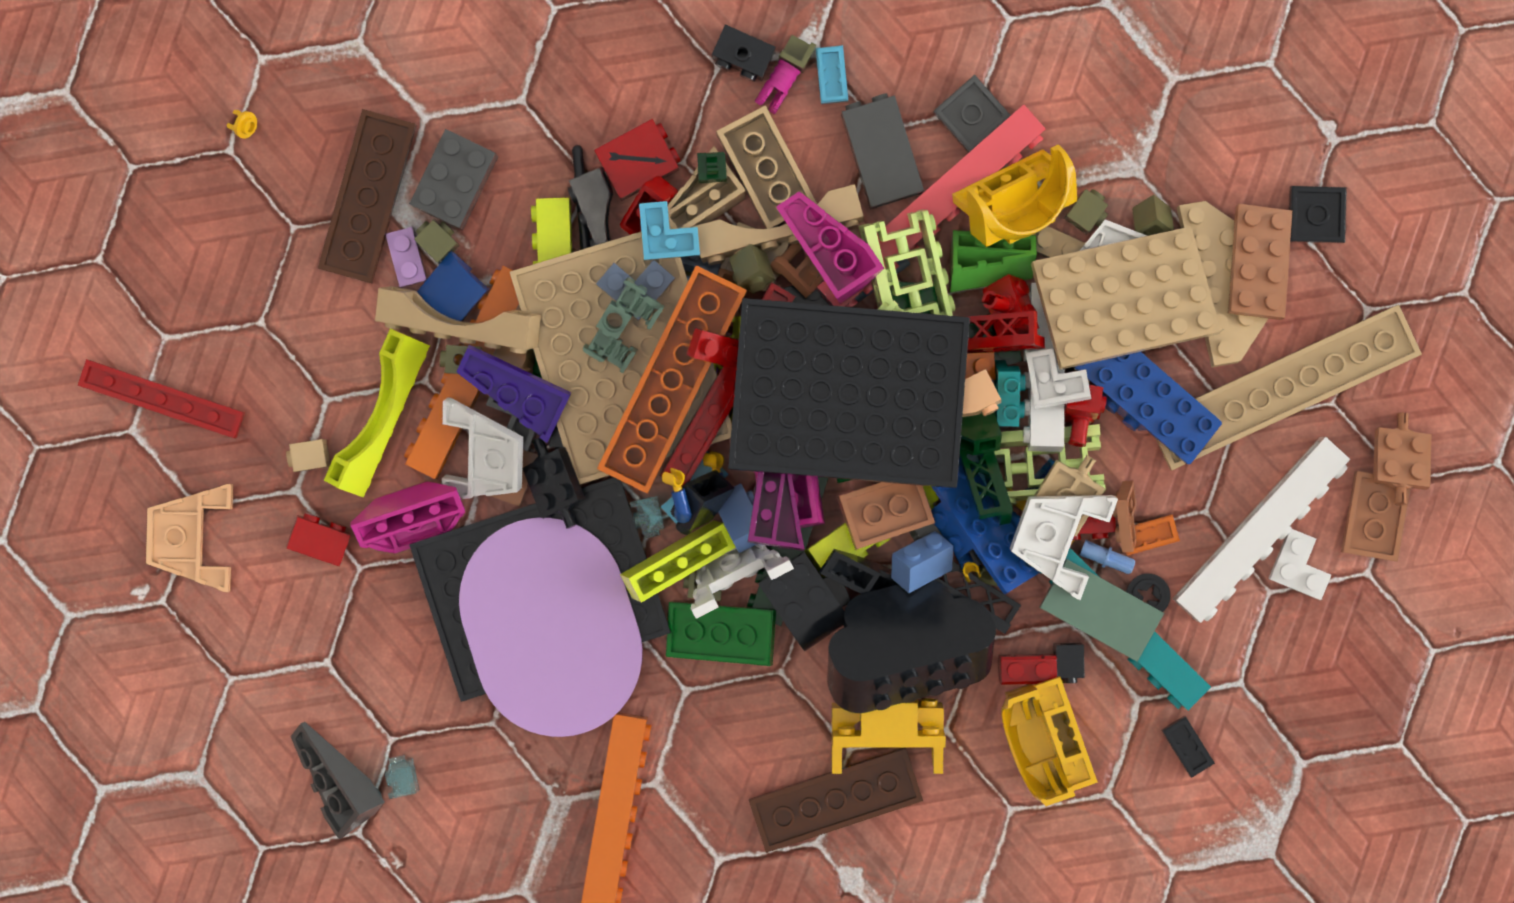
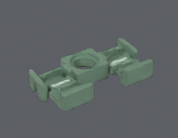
[583,277,665,373]

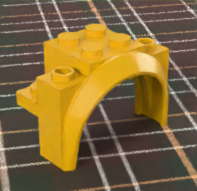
[1001,676,1098,806]
[831,698,946,774]

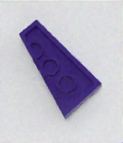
[456,345,571,443]

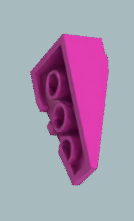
[776,191,884,304]

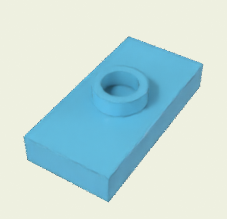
[815,45,849,104]

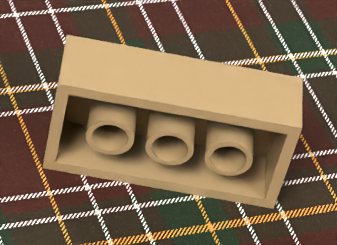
[716,105,817,229]

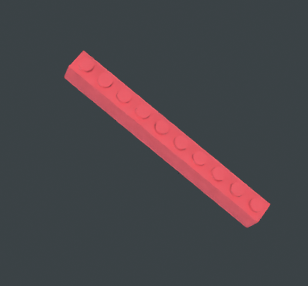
[816,105,1046,307]

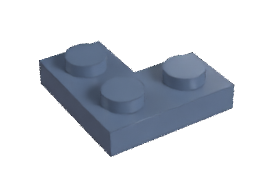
[596,260,675,321]

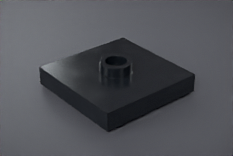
[1289,186,1347,243]

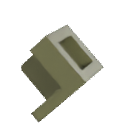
[779,35,816,73]
[1132,195,1174,236]

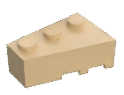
[668,147,746,229]

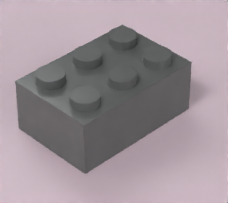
[409,129,499,231]

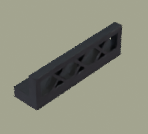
[935,561,1021,634]

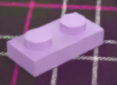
[385,227,427,288]

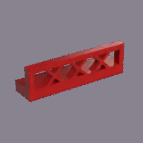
[967,311,1045,353]

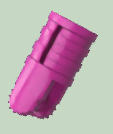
[755,59,800,114]

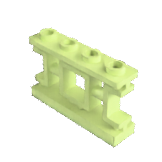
[858,209,955,316]
[994,424,1106,505]

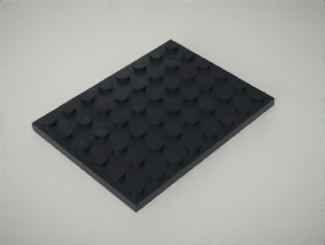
[728,298,970,488]
[409,478,671,702]

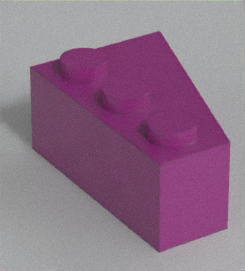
[747,472,804,551]

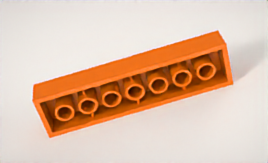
[597,265,747,494]

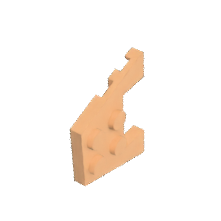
[146,484,233,592]

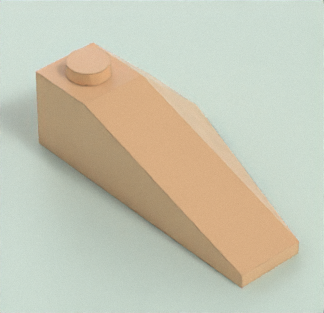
[962,369,1001,417]

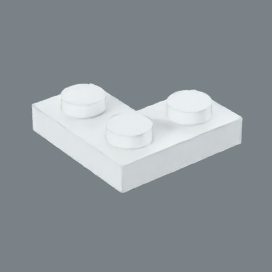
[1026,348,1091,409]
[1268,529,1331,600]

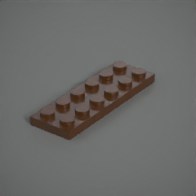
[318,109,417,284]
[749,748,923,853]

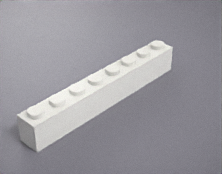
[1172,437,1350,623]

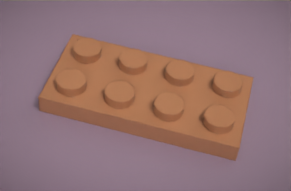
[1228,204,1292,320]

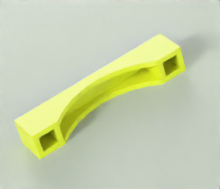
[324,328,430,498]

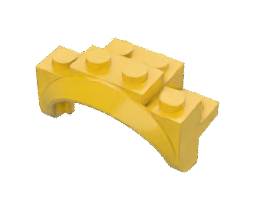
[952,144,1077,247]

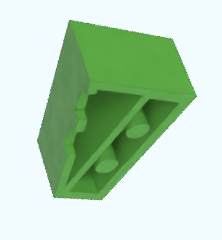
[950,230,1037,293]

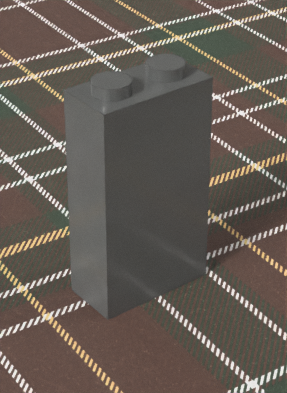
[841,93,924,209]

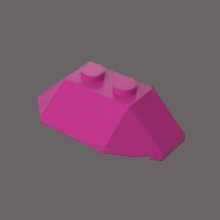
[350,481,465,553]

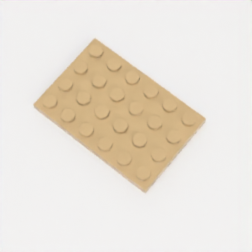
[1031,226,1221,370]

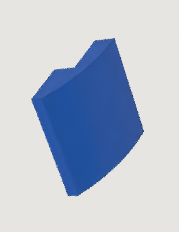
[417,251,489,321]

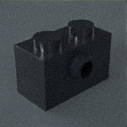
[712,24,776,82]

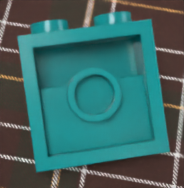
[994,360,1026,427]

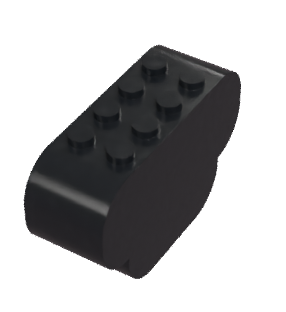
[827,580,996,713]

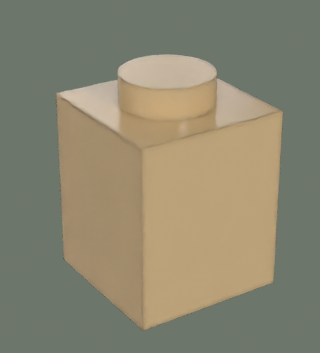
[286,439,330,472]

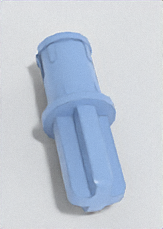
[1079,540,1135,574]

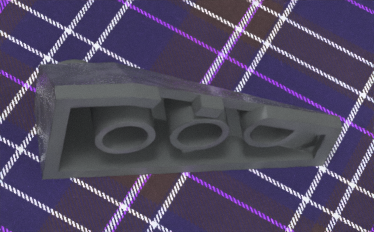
[291,722,385,839]

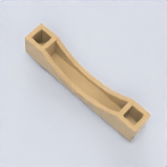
[693,184,864,265]
[375,286,541,354]

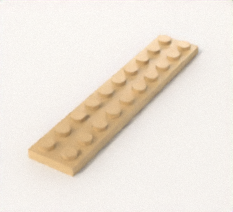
[1155,304,1422,470]

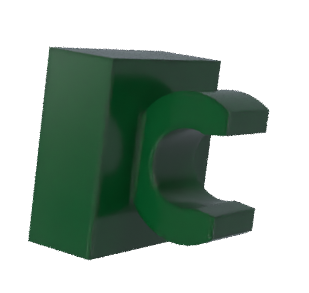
[697,152,727,183]

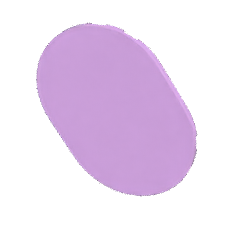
[459,517,643,737]

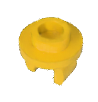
[227,110,257,139]

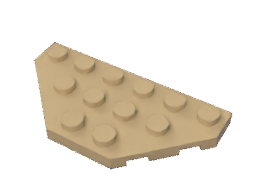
[1177,201,1268,368]

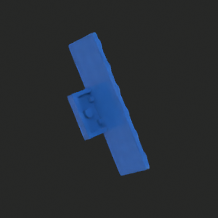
[1073,352,1222,464]
[931,457,1040,594]

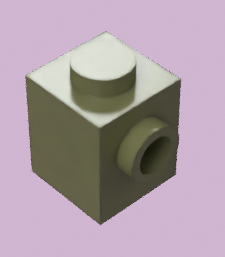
[1064,189,1108,234]
[414,220,460,264]
[729,244,775,294]

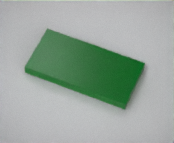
[666,602,776,666]

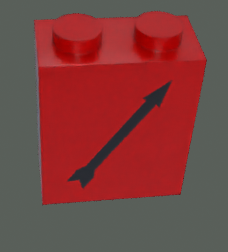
[594,119,681,201]

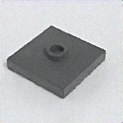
[933,75,1011,153]

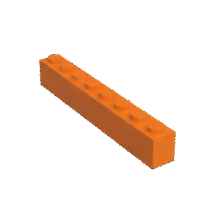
[404,266,519,479]
[581,712,652,903]

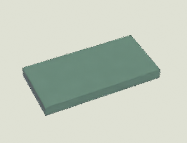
[1039,559,1164,662]

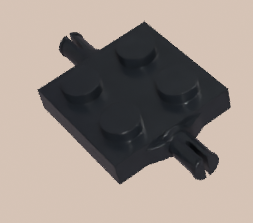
[522,438,585,529]

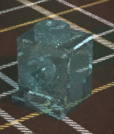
[630,496,665,539]
[385,755,420,799]

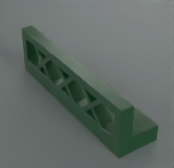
[959,451,1013,525]

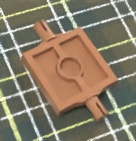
[1373,412,1432,506]

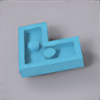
[639,201,700,260]

